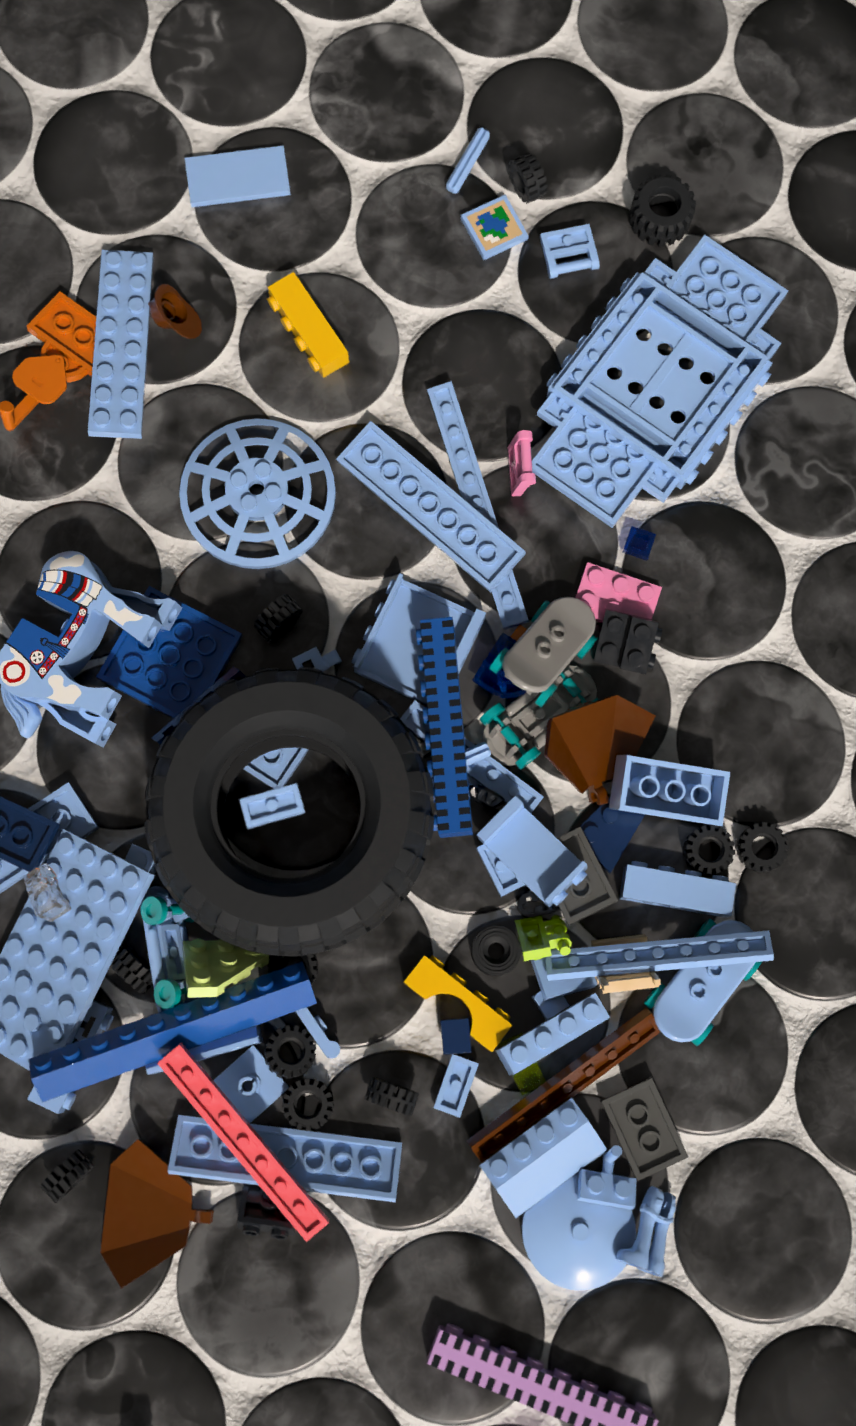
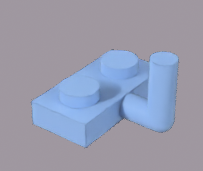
[577,1145,636,1210]

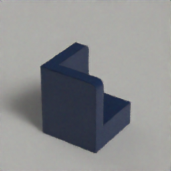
[440,1018,471,1055]

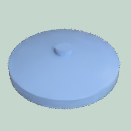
[522,1172,636,1290]

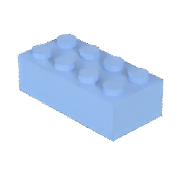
[609,755,730,826]

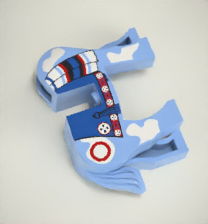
[0,551,182,748]

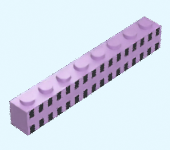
[427,1323,658,1426]

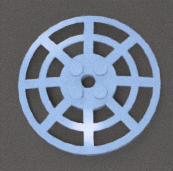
[179,419,336,569]

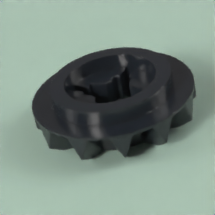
[469,784,507,812]

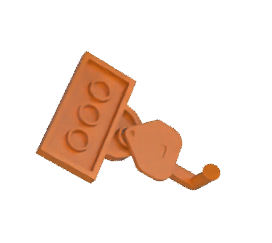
[0,291,96,431]

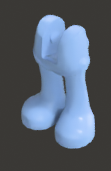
[616,1186,676,1277]

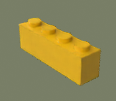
[267,272,349,378]

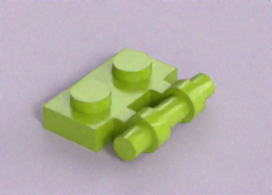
[515,915,572,961]

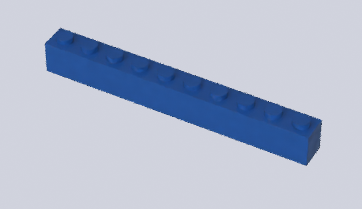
[28,961,317,1102]

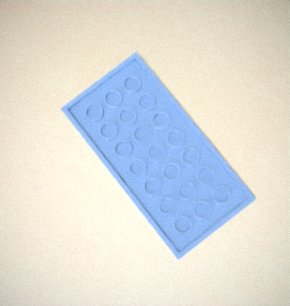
[0,829,155,1071]

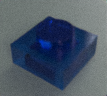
[622,526,656,561]

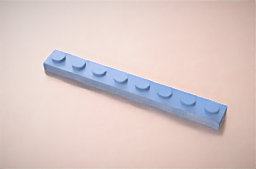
[546,930,774,981]

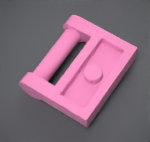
[507,430,536,496]

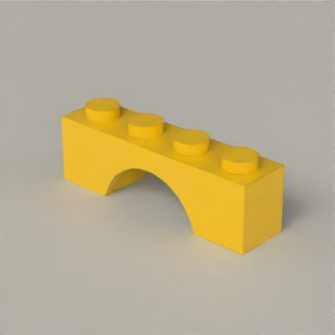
[404,955,512,1052]

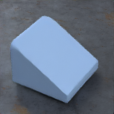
[532,991,569,1020]

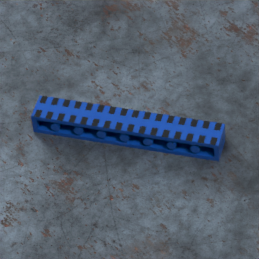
[416,617,473,838]

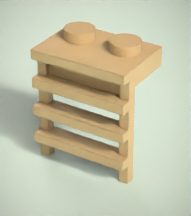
[591,934,661,994]

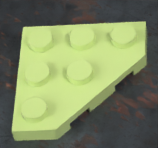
[183,939,269,998]

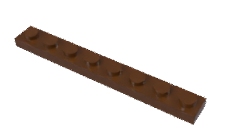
[467,1007,661,1163]

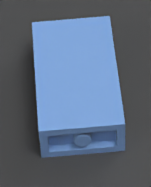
[477,796,587,907]

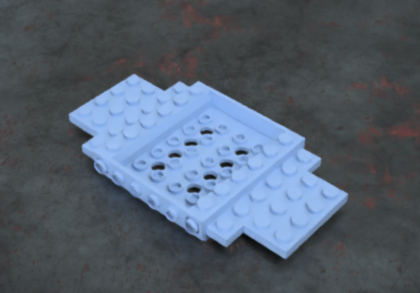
[532,235,788,528]

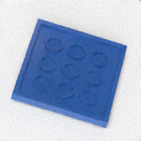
[96,586,243,719]

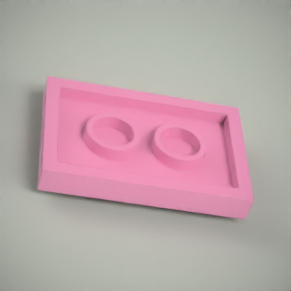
[575,562,662,623]

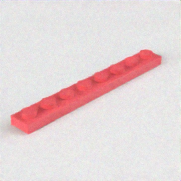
[157,1042,329,1242]

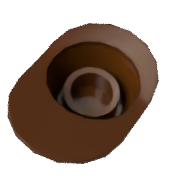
[148,284,202,339]

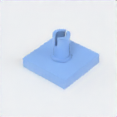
[213,1045,289,1124]

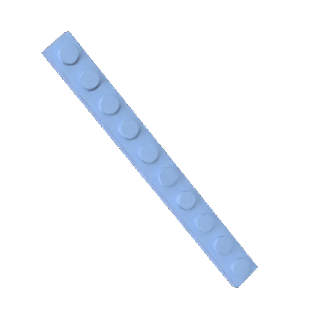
[427,381,529,630]

